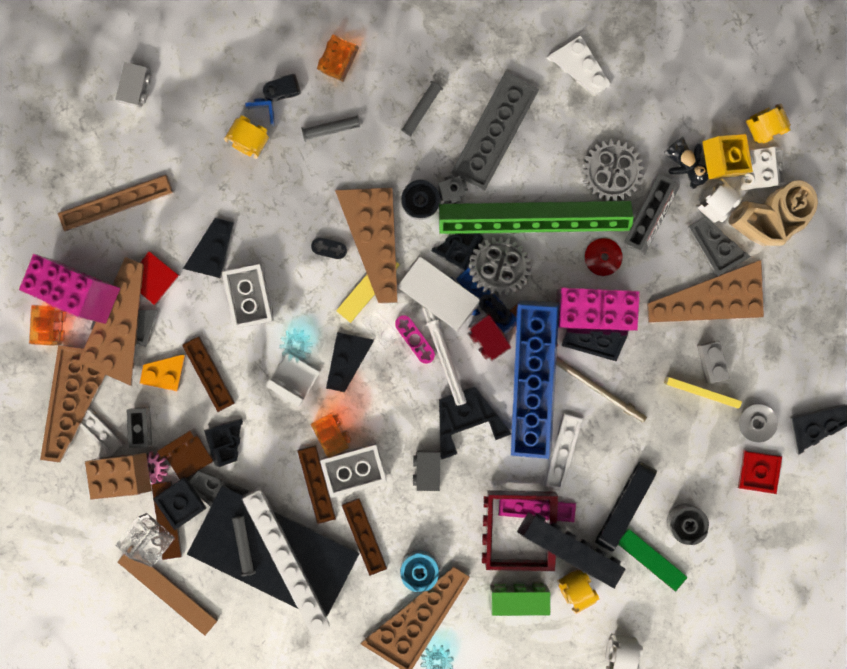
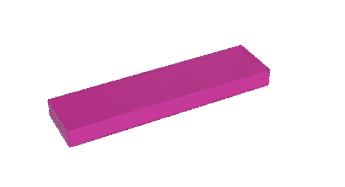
[498,499,576,523]

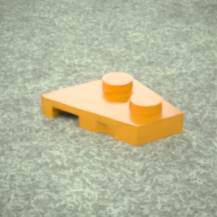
[139,355,186,391]

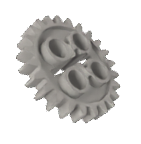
[581,139,644,201]
[469,237,532,297]

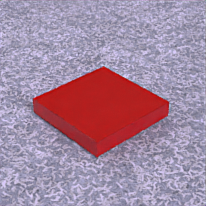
[140,251,180,305]
[738,450,782,494]

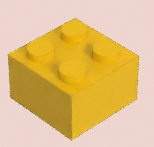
[702,134,753,179]

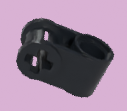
[263,74,301,102]

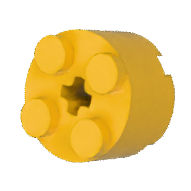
[745,103,791,143]
[224,115,269,159]
[557,569,600,614]

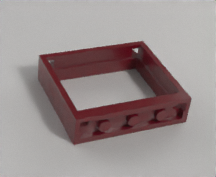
[482,490,558,571]

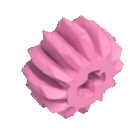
[146,451,169,484]

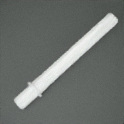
[423,307,466,406]

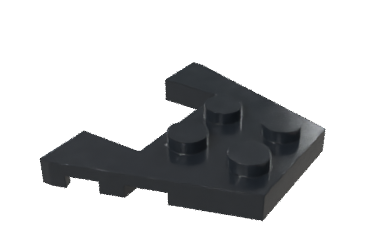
[439,386,512,460]

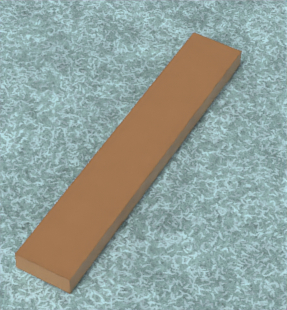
[58,175,173,232]
[117,547,218,636]

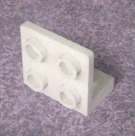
[740,147,786,190]
[266,353,320,406]

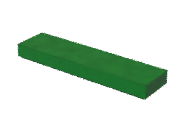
[618,528,688,592]

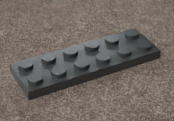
[451,71,539,191]

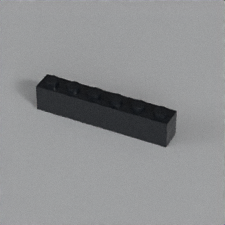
[517,512,626,589]

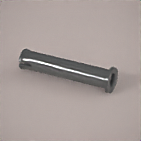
[401,81,443,137]
[301,115,360,142]
[232,516,256,576]

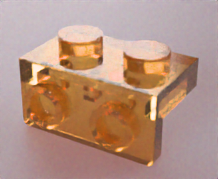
[317,34,359,82]

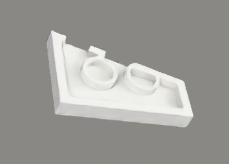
[548,36,611,95]

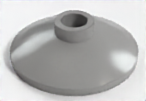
[739,404,778,443]

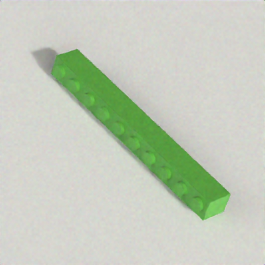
[439,201,634,234]

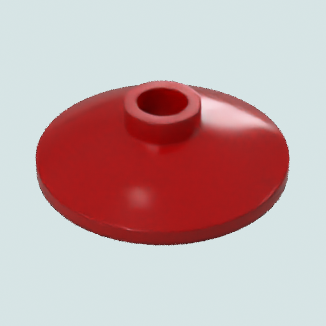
[584,238,623,276]

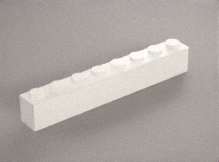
[242,487,330,637]

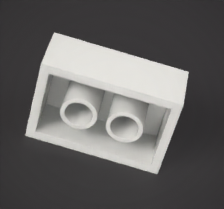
[222,264,274,329]
[320,443,387,498]

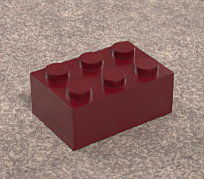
[467,315,512,361]

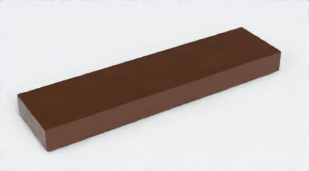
[182,336,235,412]
[297,445,336,524]
[151,481,182,560]
[341,498,387,576]

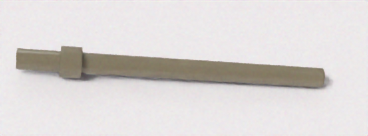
[556,357,647,423]

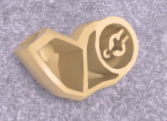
[728,180,818,246]

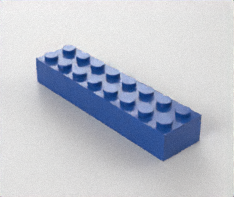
[511,300,559,459]

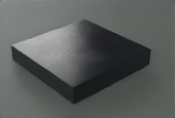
[153,477,207,530]

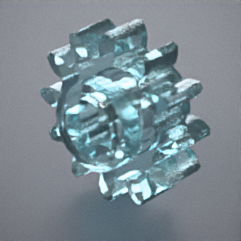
[279,328,313,363]
[420,644,454,669]

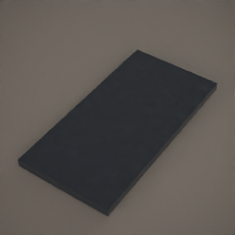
[186,485,359,616]

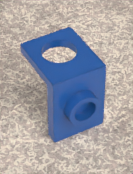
[245,98,275,126]

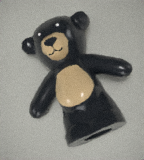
[664,136,709,189]

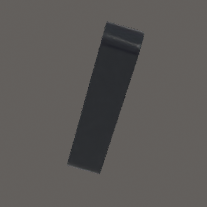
[595,461,657,552]

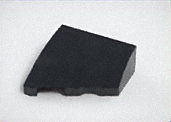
[431,233,484,271]
[204,419,243,467]

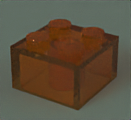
[29,305,67,346]
[310,411,352,459]

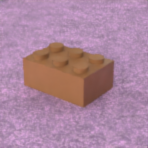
[85,453,152,500]

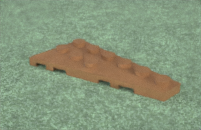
[335,188,398,304]
[78,257,144,386]
[647,260,764,323]
[40,345,106,463]
[360,566,470,669]

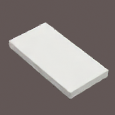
[397,257,480,332]

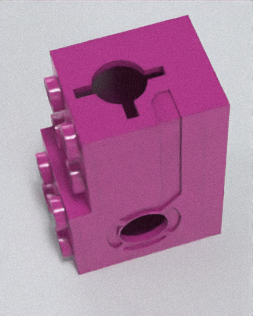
[19,254,120,324]
[556,288,639,331]

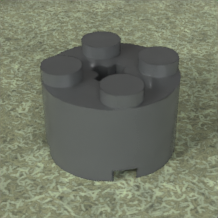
[666,504,709,545]

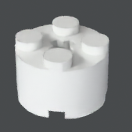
[696,178,742,222]
[605,635,643,669]

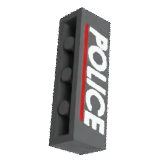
[624,174,680,254]

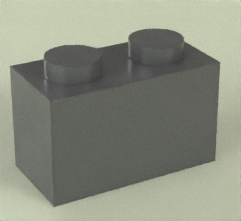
[127,407,152,448]
[413,451,440,491]

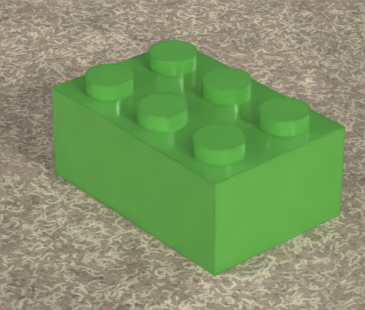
[490,582,550,616]

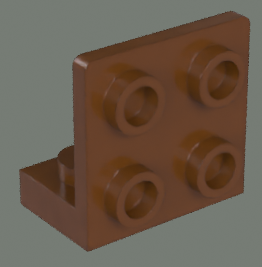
[157,429,213,480]

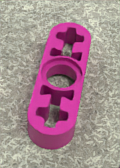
[395,315,435,364]

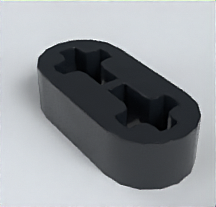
[311,238,347,260]
[479,294,512,325]

